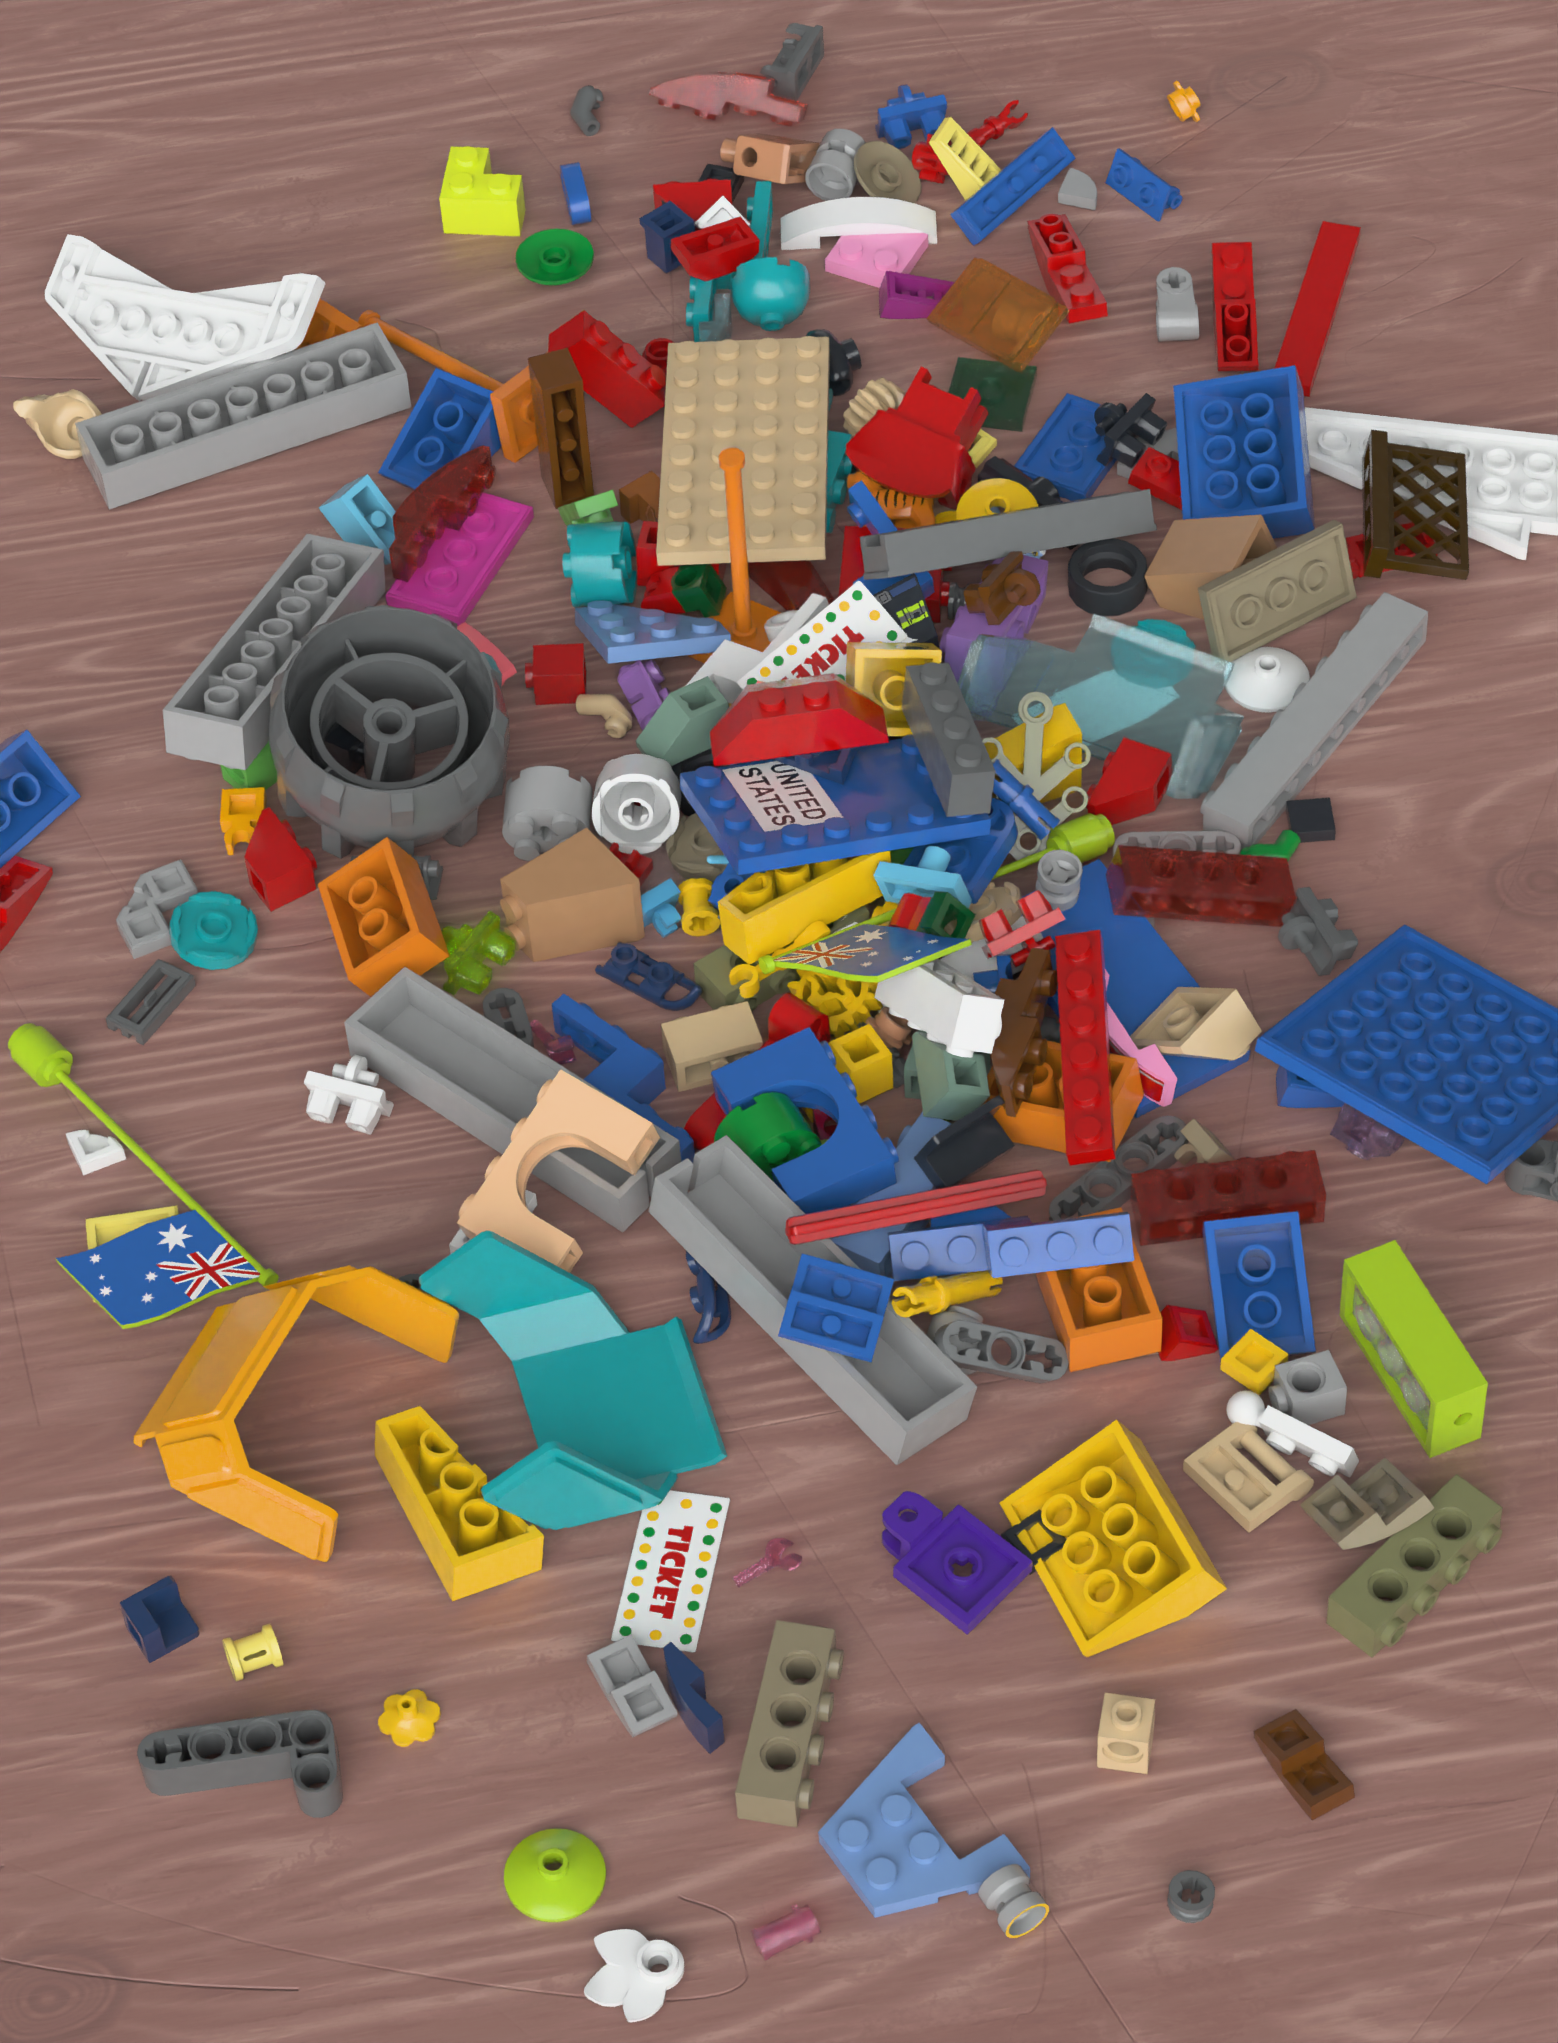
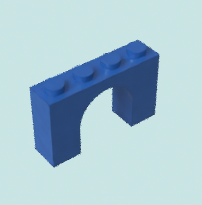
[711,1027,899,1214]

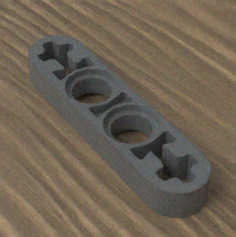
[1049,1115,1188,1221]

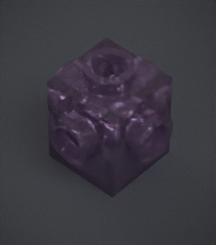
[1330,1103,1405,1160]

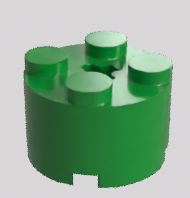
[714,1092,822,1182]

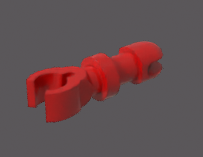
[967,100,1028,148]

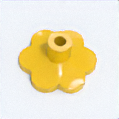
[378,1689,441,1747]

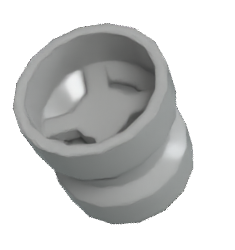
[1035,850,1083,911]

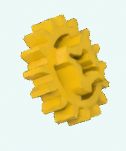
[787,969,883,1039]

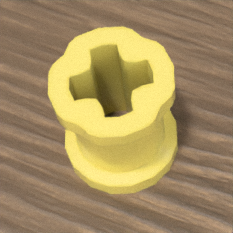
[222,1624,283,1681]

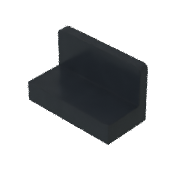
[914,1095,1015,1189]

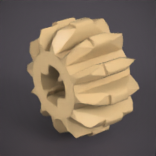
[843,377,906,438]

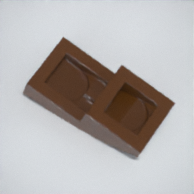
[1253,1709,1355,1820]

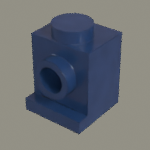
[639,201,695,274]

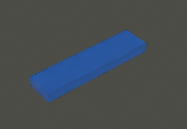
[950,127,1076,246]

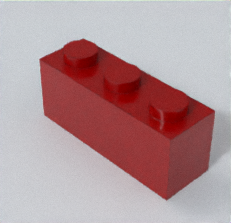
[548,310,666,428]

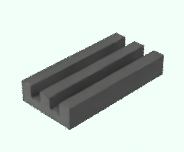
[106,959,196,1045]

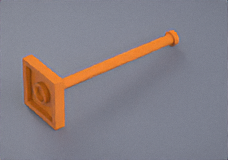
[358,310,548,463]
[687,448,781,663]

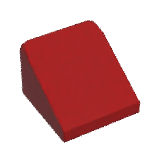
[1158,1305,1218,1362]

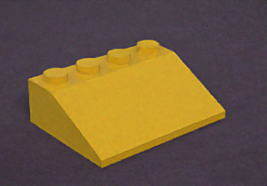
[999,1420,1227,1657]

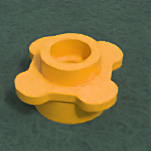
[1167,80,1201,122]

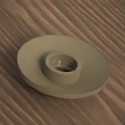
[854,141,921,203]

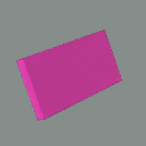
[386,486,534,626]

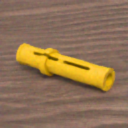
[892,1270,1003,1318]

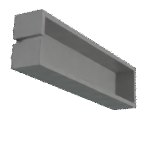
[344,967,681,1232]
[648,1135,977,1465]

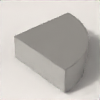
[1058,168,1097,210]

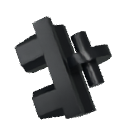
[1094,393,1167,469]

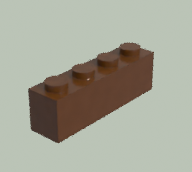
[528,348,594,509]

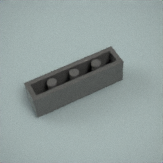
[901,662,996,817]

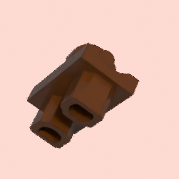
[964,551,1041,625]

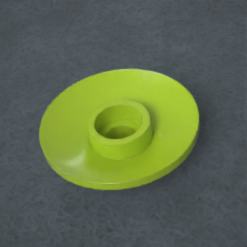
[504,1828,606,1922]

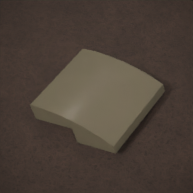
[1300,1458,1434,1550]

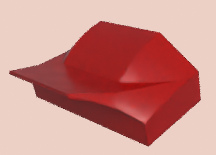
[671,216,760,281]

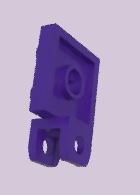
[882,1491,1033,1635]

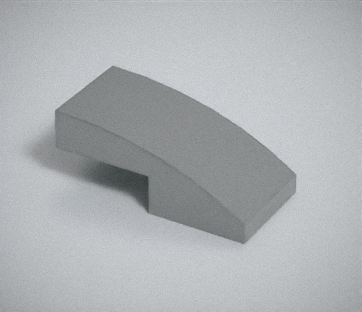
[586,1634,678,1738]

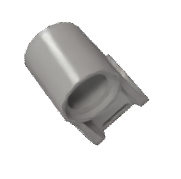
[1156,267,1199,342]

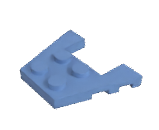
[818,1722,1030,1918]

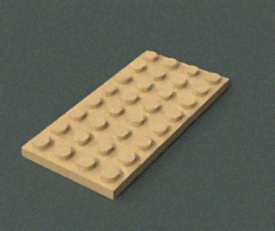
[656,336,830,566]

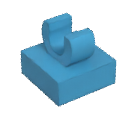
[641,878,682,938]

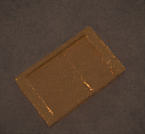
[926,257,1070,373]

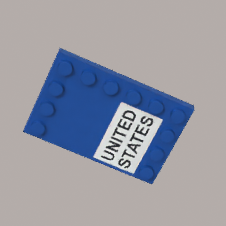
[680,734,991,875]

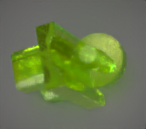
[441,910,516,995]

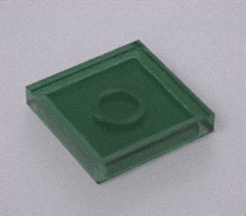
[948,357,1037,432]

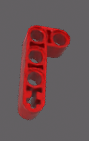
[684,993,830,1151]

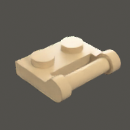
[1183,1422,1314,1533]

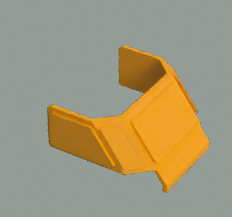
[133,1265,459,1562]

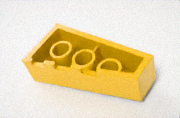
[718,851,891,965]
[375,1406,544,1601]

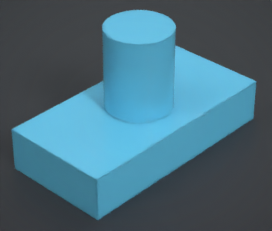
[873,846,972,909]

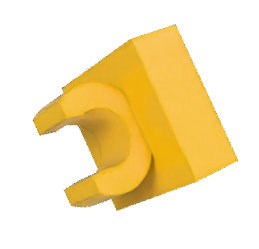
[1220,1329,1289,1395]

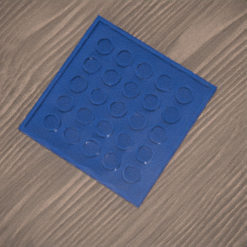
[1254,924,1558,1184]

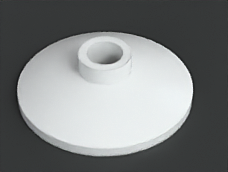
[1224,647,1310,713]

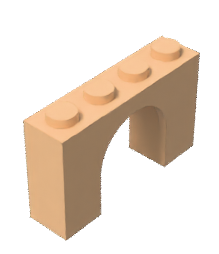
[457,1069,660,1273]

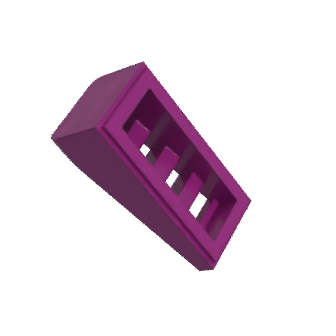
[879,271,964,319]

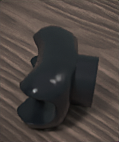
[806,329,862,396]

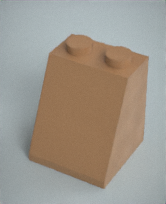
[1144,515,1277,620]
[500,828,645,962]

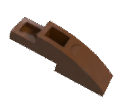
[990,948,1058,1117]

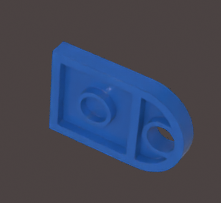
[903,798,1018,904]

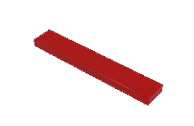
[1274,221,1361,397]

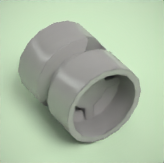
[805,129,866,201]

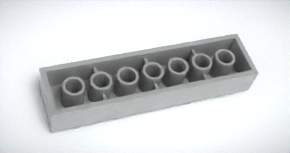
[75,322,411,510]
[163,534,385,770]

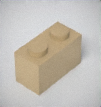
[661,1001,763,1092]

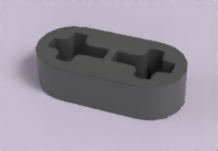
[483,988,534,1048]

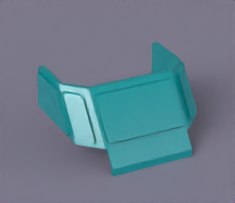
[419,1231,727,1530]

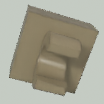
[1174,1118,1238,1181]

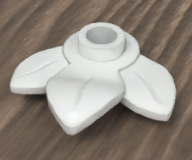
[584,1929,685,2022]

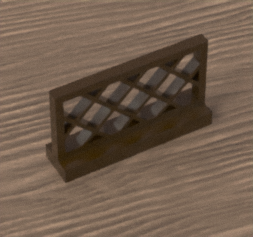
[1362,429,1469,580]

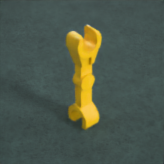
[729,920,831,998]

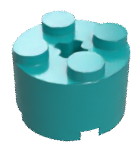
[562,521,637,608]

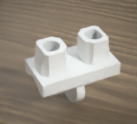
[304,1055,394,1134]

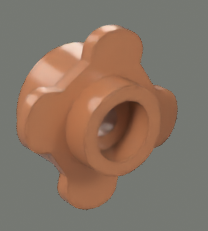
[866,1007,913,1049]

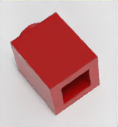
[525,643,587,705]

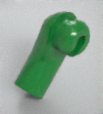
[1238,830,1301,873]

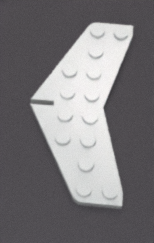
[45,234,325,402]

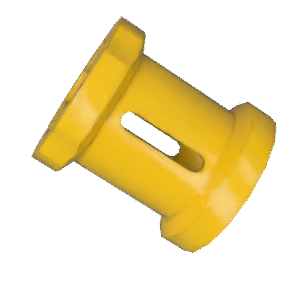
[678,878,721,937]

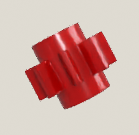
[912,134,960,184]

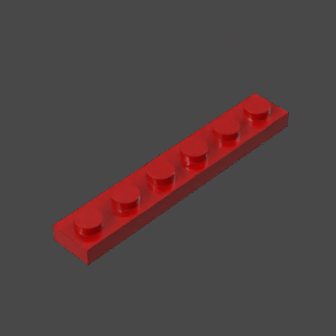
[1055,930,1116,1166]

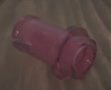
[751,1904,821,1961]

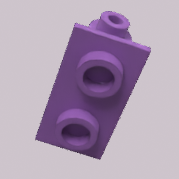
[617,659,671,730]

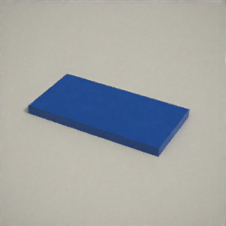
[1021,859,1250,1118]

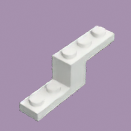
[687,593,829,704]

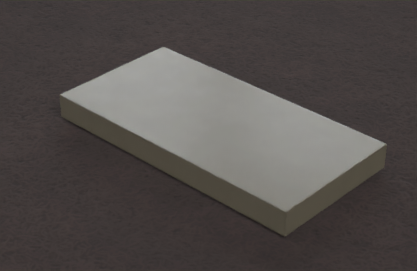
[1198,520,1357,666]

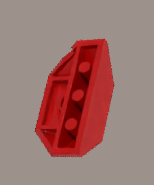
[709,673,889,767]

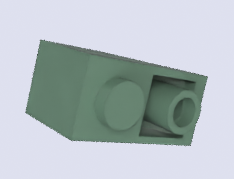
[636,676,729,766]
[912,1032,990,1121]

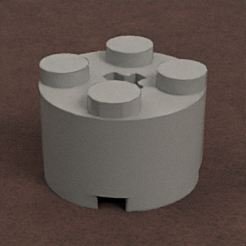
[502,766,593,861]

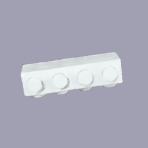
[874,959,1004,1058]

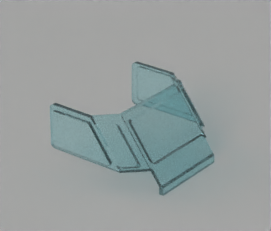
[958,614,1244,799]

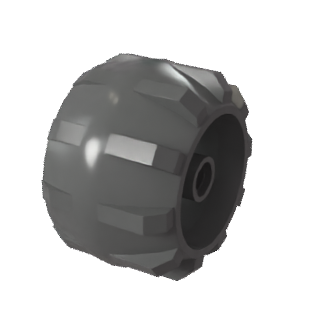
[269,605,510,859]

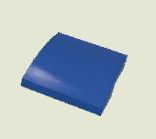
[778,1253,894,1362]

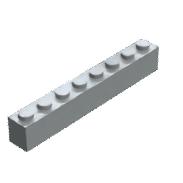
[1200,592,1428,850]

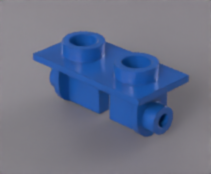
[1105,148,1183,221]

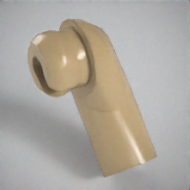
[576,694,633,738]

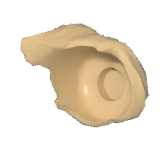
[13,389,102,459]

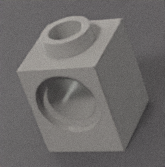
[1269,1350,1347,1425]

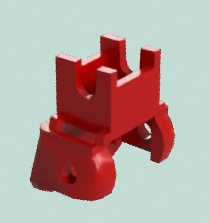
[846,366,989,510]

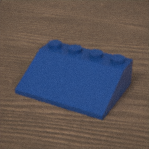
[1173,365,1315,539]

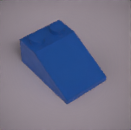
[378,368,501,503]
[1202,1211,1316,1362]

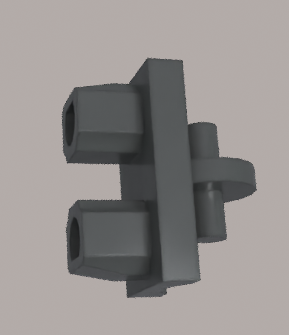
[1278,887,1358,976]

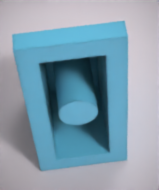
[319,474,417,565]

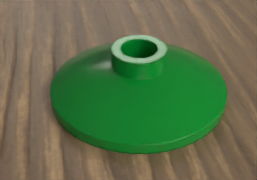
[515,229,594,285]

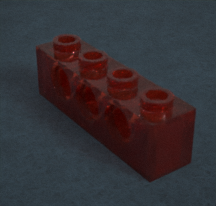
[1106,845,1296,927]
[1130,1150,1326,1246]

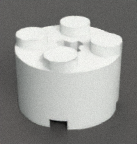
[592,754,681,854]

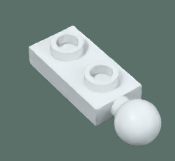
[1226,1390,1359,1478]

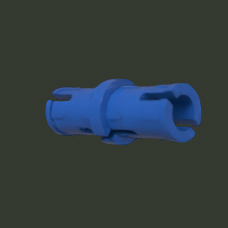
[992,758,1060,840]

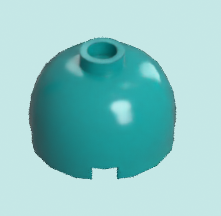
[730,257,810,331]

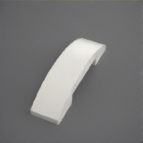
[780,197,937,250]

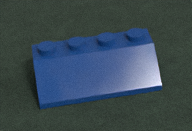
[0,730,81,868]

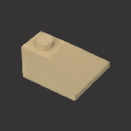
[1130,987,1262,1061]

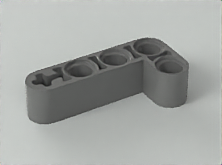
[137,1710,343,1818]

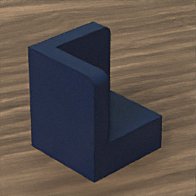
[119,1576,200,1663]

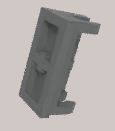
[757,23,824,102]

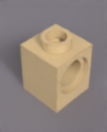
[1097,1693,1155,1774]

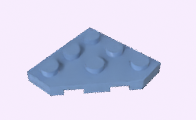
[575,601,731,664]

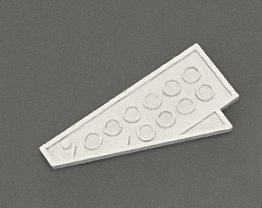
[1305,407,1558,560]

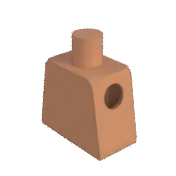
[720,133,819,184]

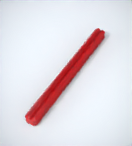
[785,1170,1047,1245]

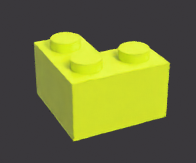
[439,146,526,236]

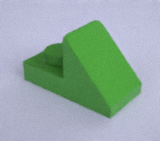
[558,490,618,526]

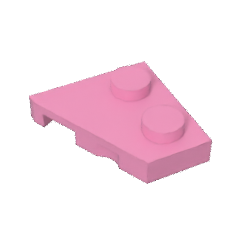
[825,233,928,288]

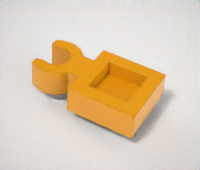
[220,787,267,855]

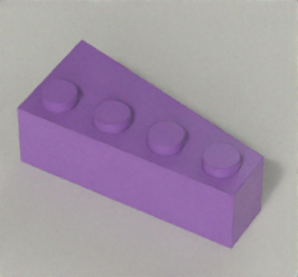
[940,555,1049,717]

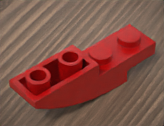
[1027,214,1108,324]
[1211,242,1259,371]

